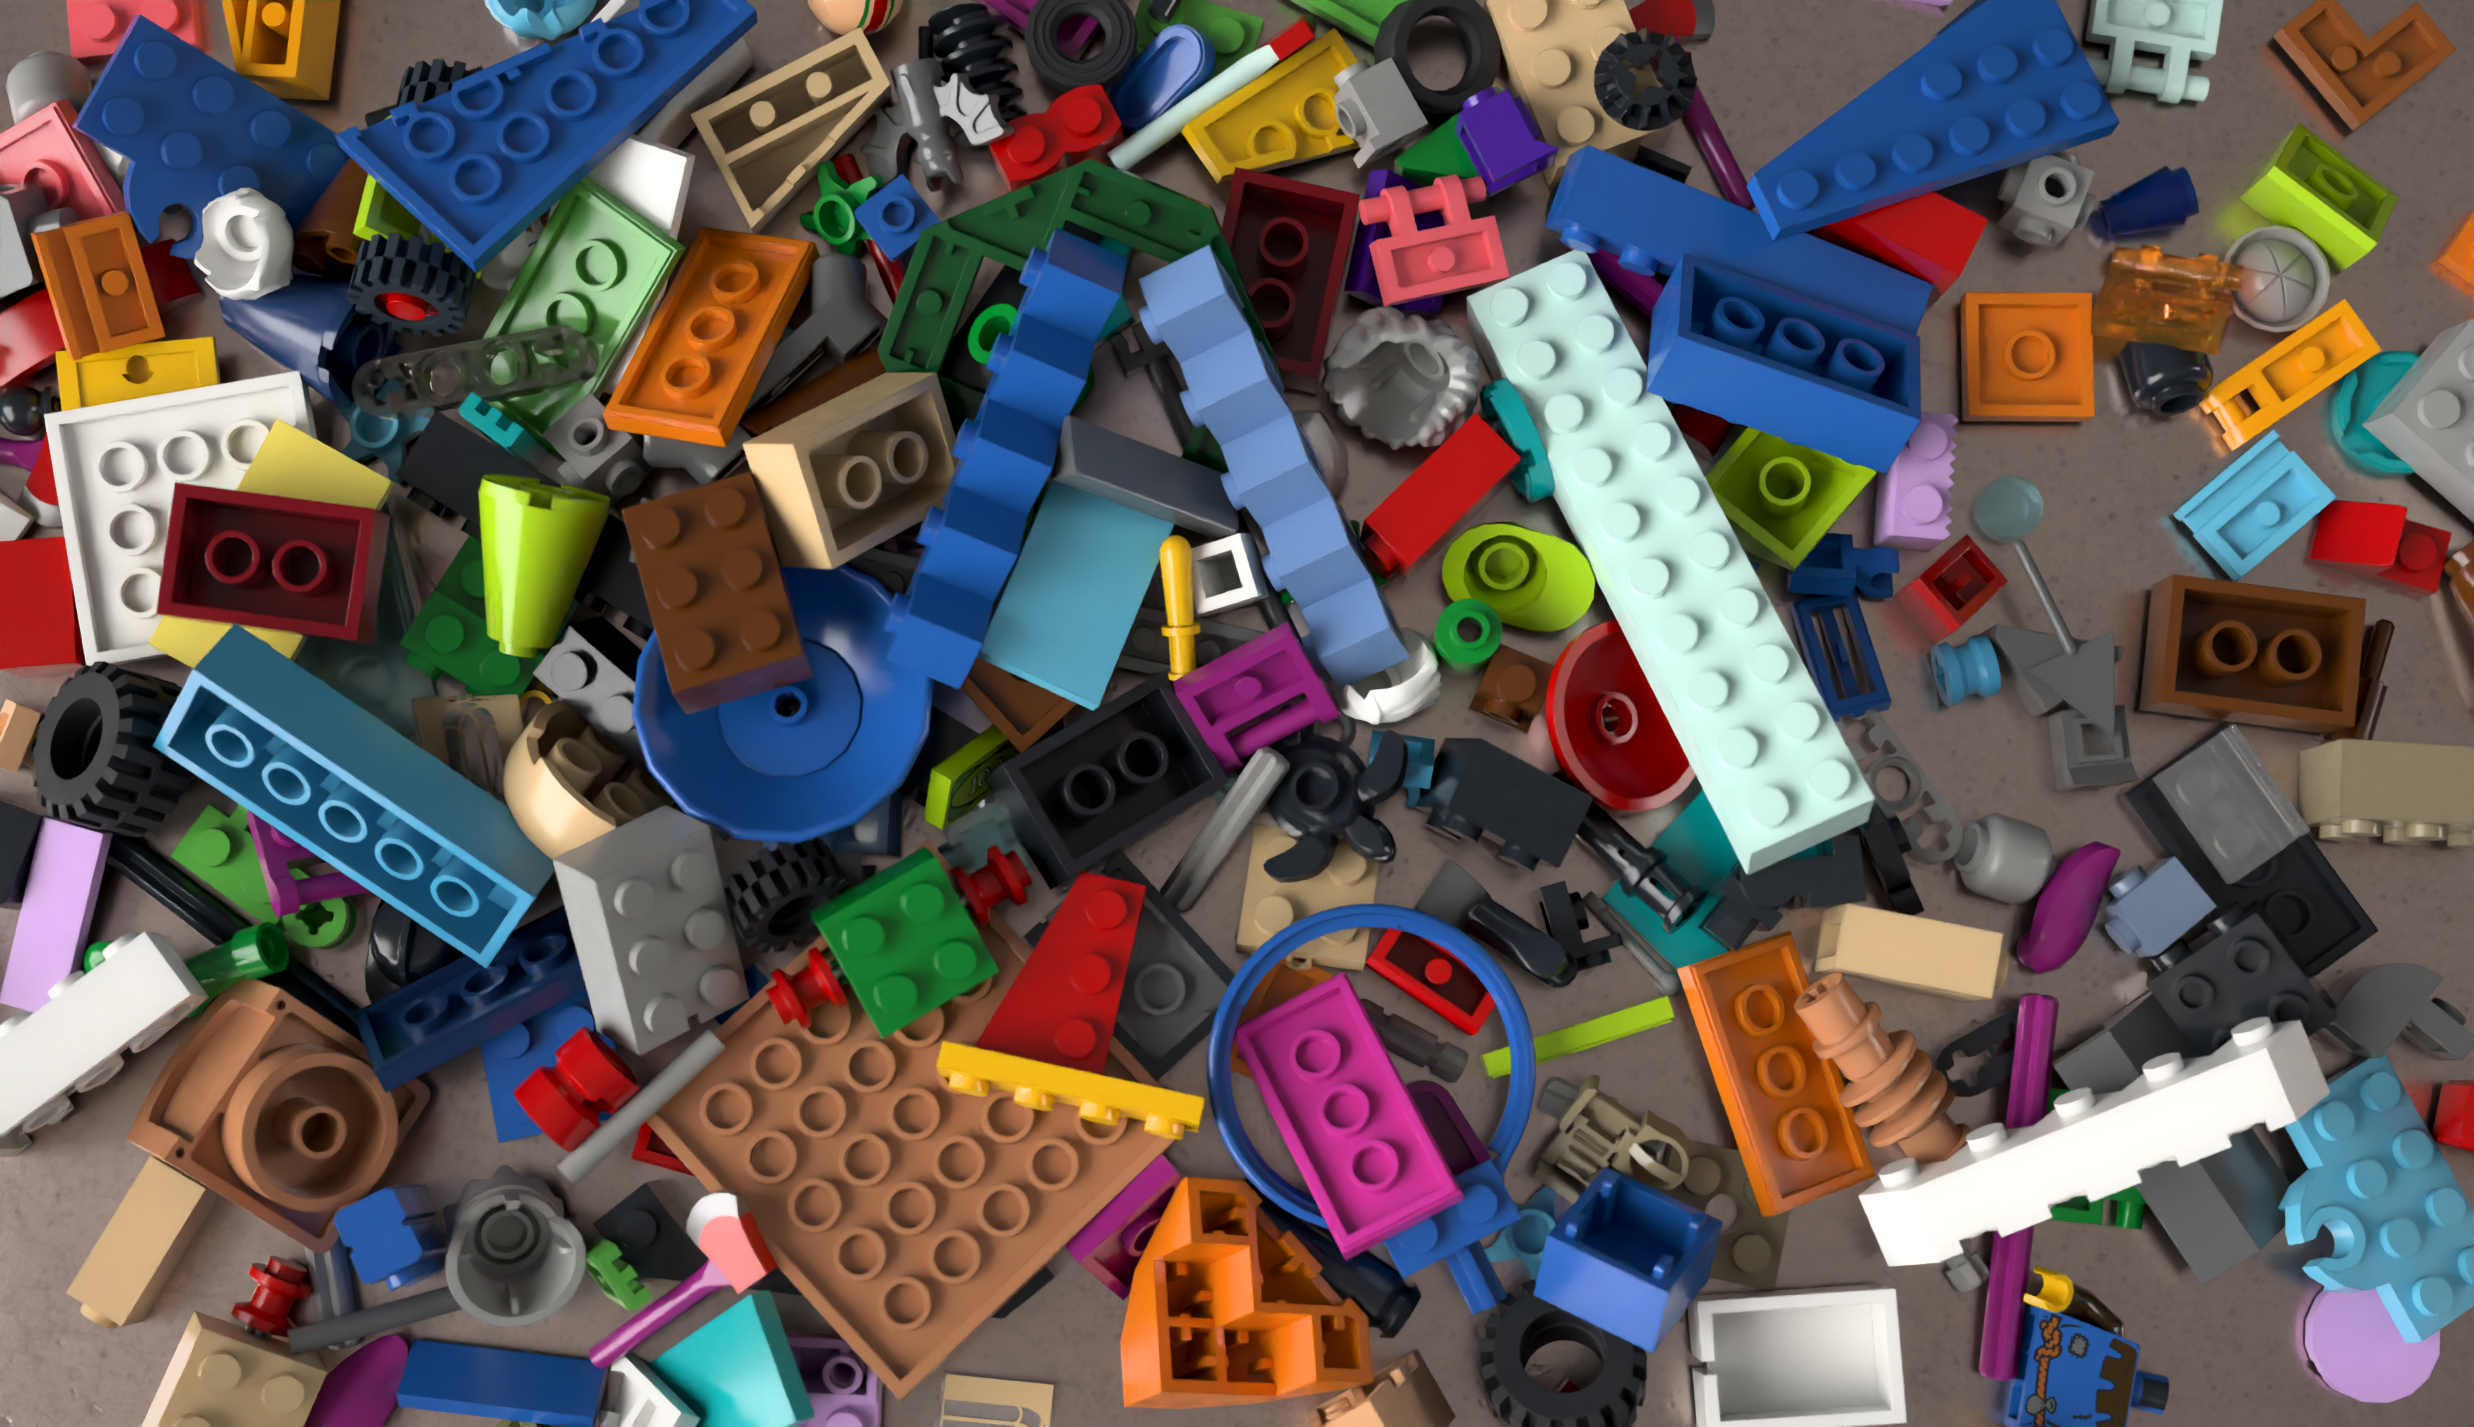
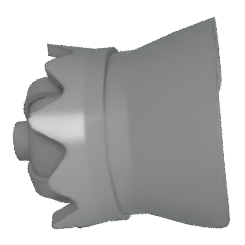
[443,1165,586,1328]

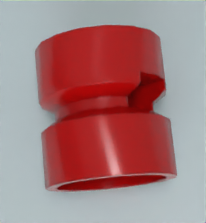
[513,1026,642,1153]

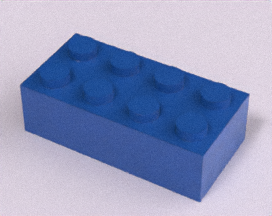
[1646,254,1921,474]

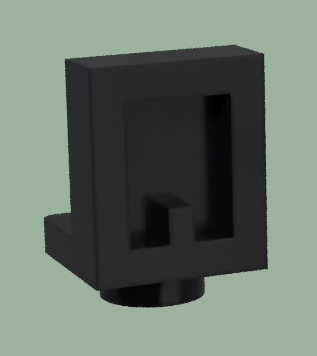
[1534,881,1624,971]

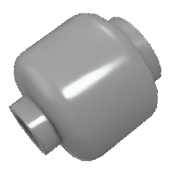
[6,51,93,125]
[1954,813,2057,905]

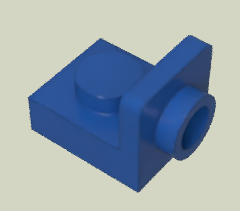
[855,174,941,262]

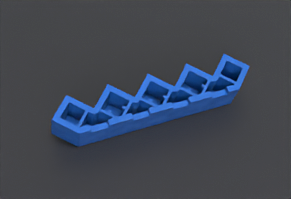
[882,227,1128,689]

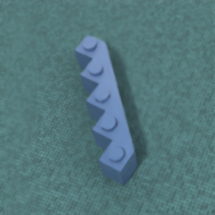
[1138,245,1411,689]

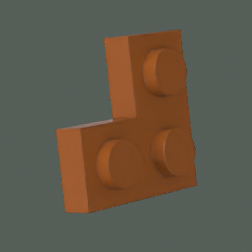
[2273,0,2457,131]

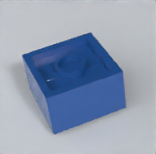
[1534,1167,1723,1353]

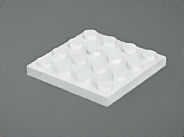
[44,371,317,666]

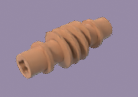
[1794,972,1973,1164]

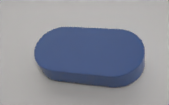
[1108,24,1216,133]

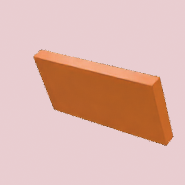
[602,227,820,447]
[1677,931,1876,1218]

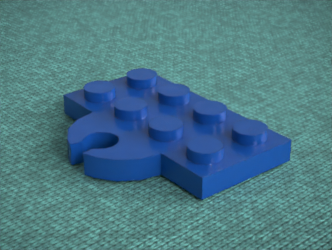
[72,15,350,259]

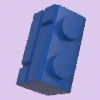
[333,1183,448,1291]

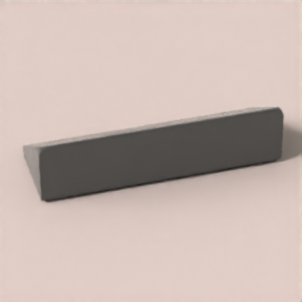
[1051,415,1238,538]

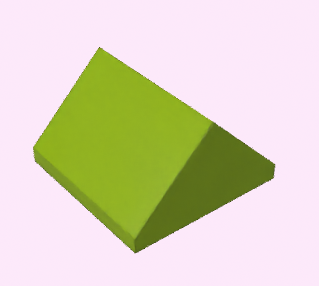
[2239,122,2399,274]
[1705,427,1877,572]

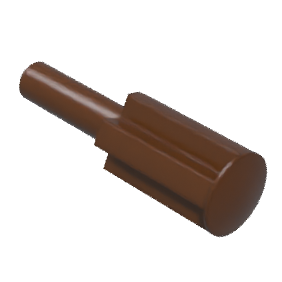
[2331,619,2395,740]

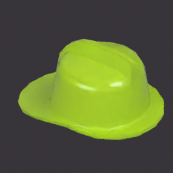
[1442,522,1595,632]

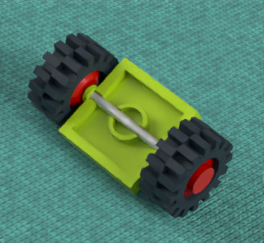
[348,59,483,337]

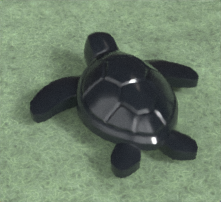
[1235,705,1408,883]

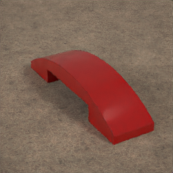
[0,238,204,398]

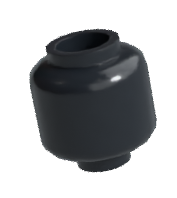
[2120,317,2213,416]

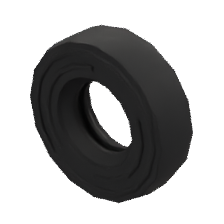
[1024,0,1138,93]

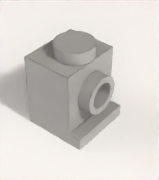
[1333,57,1428,169]

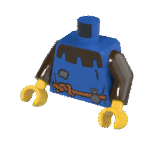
[2003,1266,2169,1427]

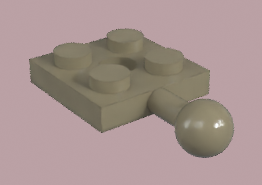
[1575,1139,1790,1291]

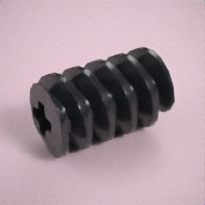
[928,3,1027,146]

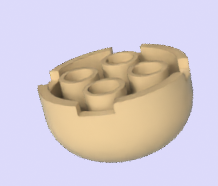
[503,701,700,860]

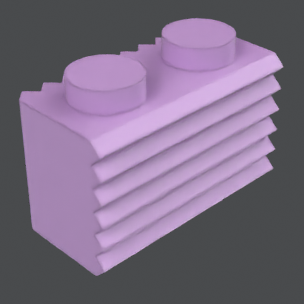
[1873,411,1959,552]

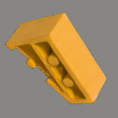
[222,0,341,100]

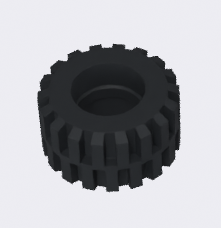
[32,661,191,837]
[1480,1279,1647,1427]

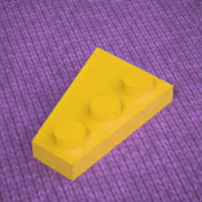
[1181,28,1360,183]

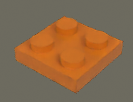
[1960,292,2095,422]

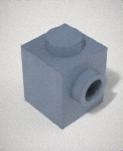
[2099,856,2217,958]

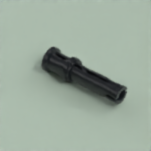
[1551,770,1708,934]

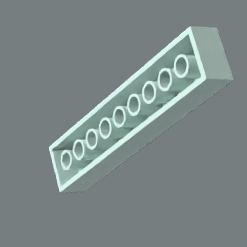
[1467,249,1875,875]

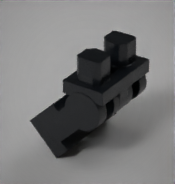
[1697,835,1867,951]

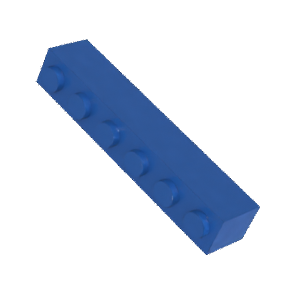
[1544,145,1934,335]

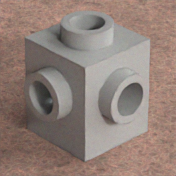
[1996,150,2096,248]
[542,392,657,509]

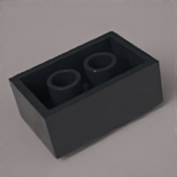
[984,671,1229,890]

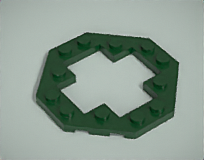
[877,157,1284,545]

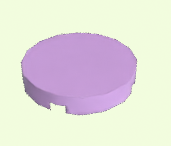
[2305,1288,2440,1403]

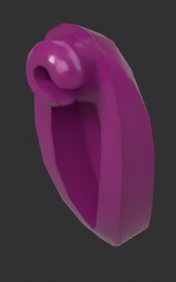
[2017,841,2121,974]
[303,1334,410,1427]

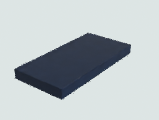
[353,905,587,1093]

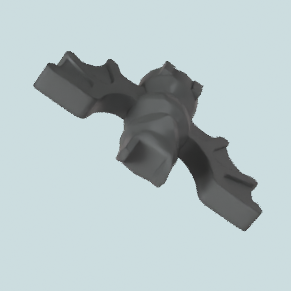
[861,58,1014,192]

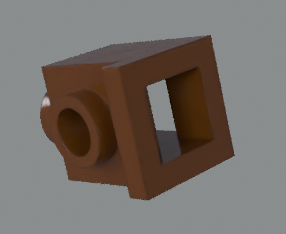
[1468,643,1554,734]

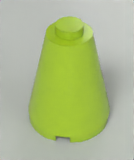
[478,474,610,658]

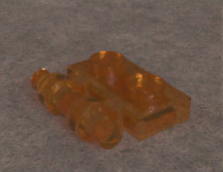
[2090,244,2244,355]

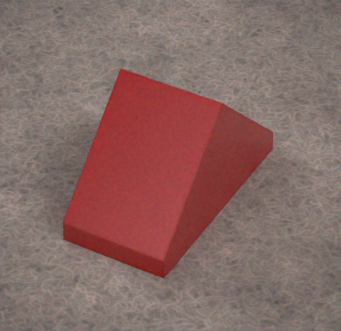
[1892,534,2009,645]

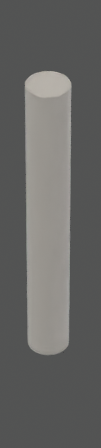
[557,1029,726,1185]

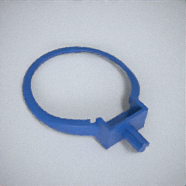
[1207,904,1536,1315]

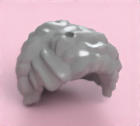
[1320,306,1480,450]

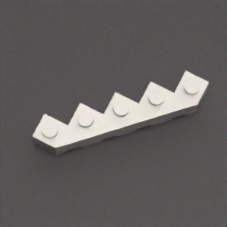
[1858,1017,2330,1267]

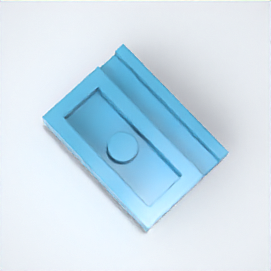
[2173,429,2336,582]

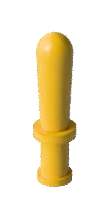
[1159,535,1201,681]

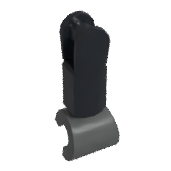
[1413,859,1578,988]

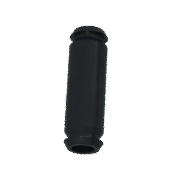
[1242,1176,1422,1339]

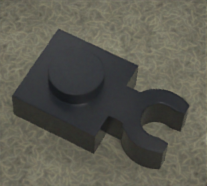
[1857,802,1924,916]

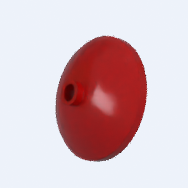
[1546,620,1696,812]

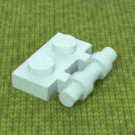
[2085,0,2223,104]

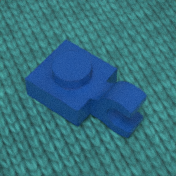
[1786,533,1900,599]

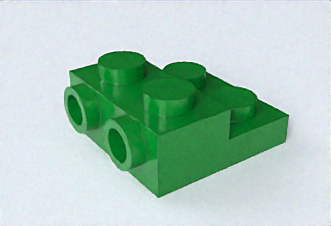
[399,535,580,716]

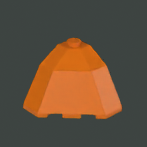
[1120,1177,1373,1409]

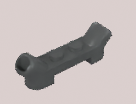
[643,254,888,485]

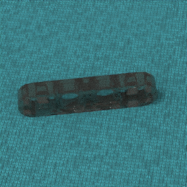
[352,325,599,420]

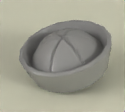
[2221,225,2331,333]

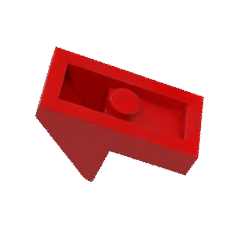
[2306,500,2452,596]

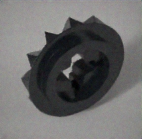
[1594,27,1698,131]

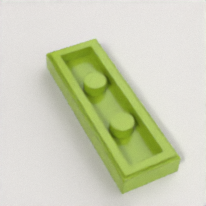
[1478,996,1675,1079]

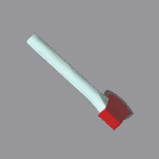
[1107,14,1317,171]

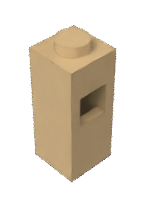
[66,1155,220,1329]

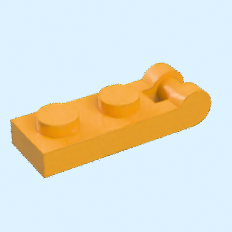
[2199,299,2382,451]

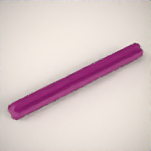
[1979,993,2059,1381]

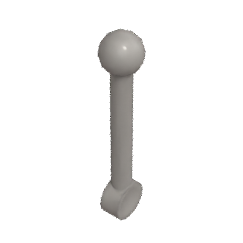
[1582,891,1682,997]

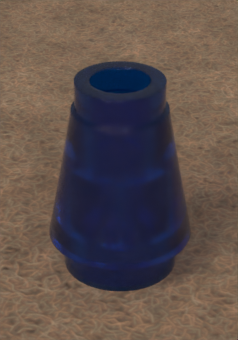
[2098,165,2199,237]

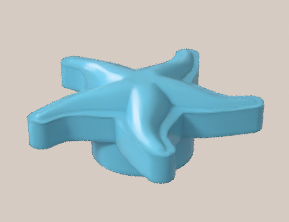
[337,373,430,483]
[1483,1185,1558,1283]

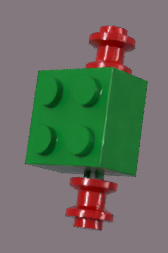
[765,845,1033,1039]

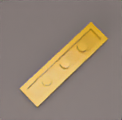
[936,1041,1205,1139]

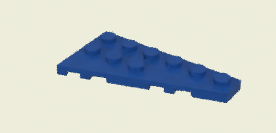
[335,0,758,273]
[1746,0,2120,242]

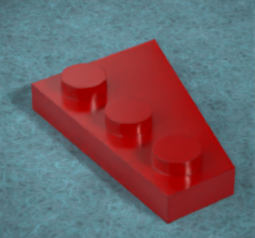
[974,871,1147,1075]

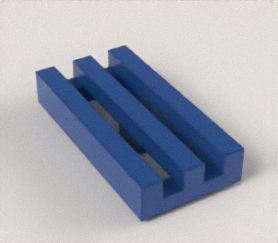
[1791,589,1891,722]

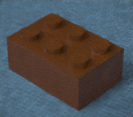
[622,472,814,715]
[2140,574,2366,734]

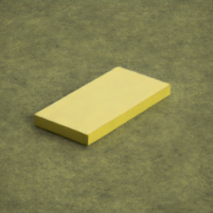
[148,418,396,668]

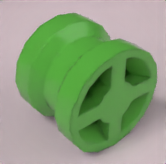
[283,896,360,950]

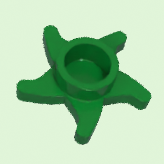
[799,160,884,258]

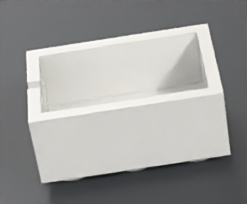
[1688,1283,1907,1427]

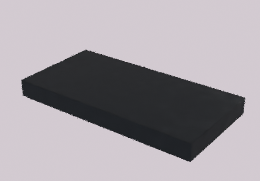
[2118,722,2379,976]

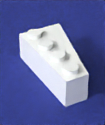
[0,931,209,1157]

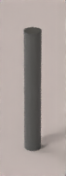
[287,1286,462,1356]

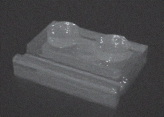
[2152,724,2310,884]

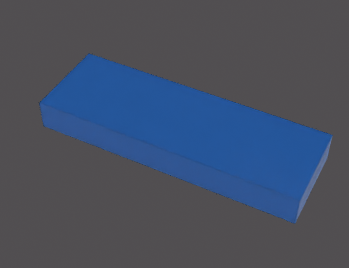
[397,1339,608,1427]

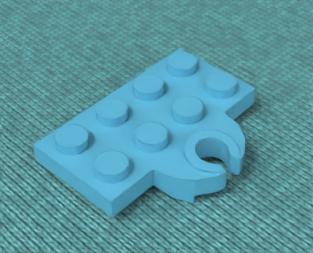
[2278,1053,2474,1344]

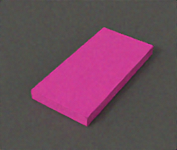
[1233,971,1464,1260]

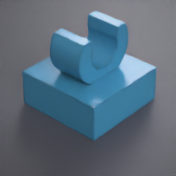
[1367,730,1435,808]

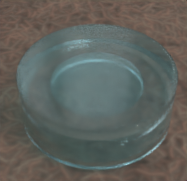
[1975,476,2043,541]

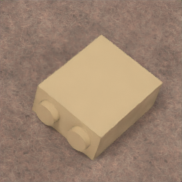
[1812,903,2009,1002]

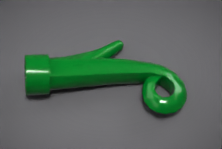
[84,922,289,1018]

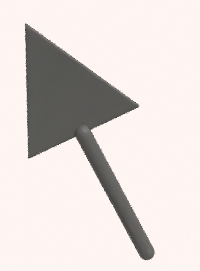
[2013,540,2115,737]

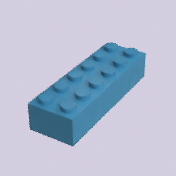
[153,623,555,968]

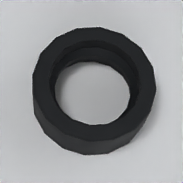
[1374,0,1500,114]

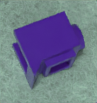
[1455,87,1559,197]

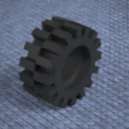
[724,837,851,953]

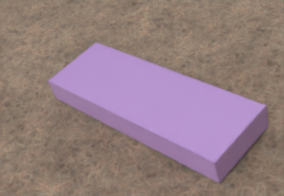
[0,816,113,1013]

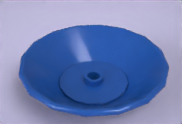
[632,563,934,843]

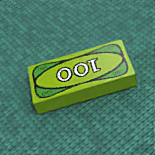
[924,724,1020,830]

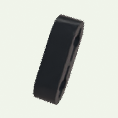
[1931,1009,2019,1097]

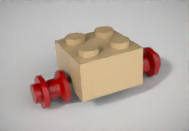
[142,1256,327,1427]

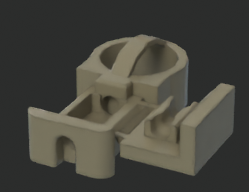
[1532,1075,1690,1204]

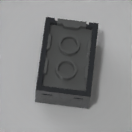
[1023,849,1252,1082]

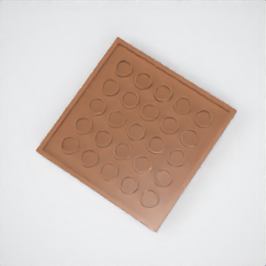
[646,840,1188,1402]

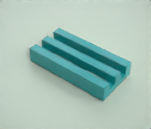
[458,392,550,470]

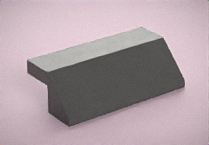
[2052,991,2290,1286]

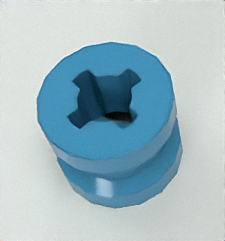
[1930,633,2001,707]

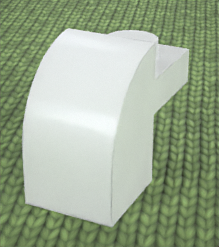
[1143,533,1270,618]

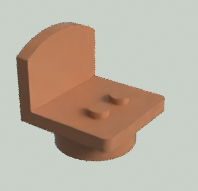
[126,978,431,1254]

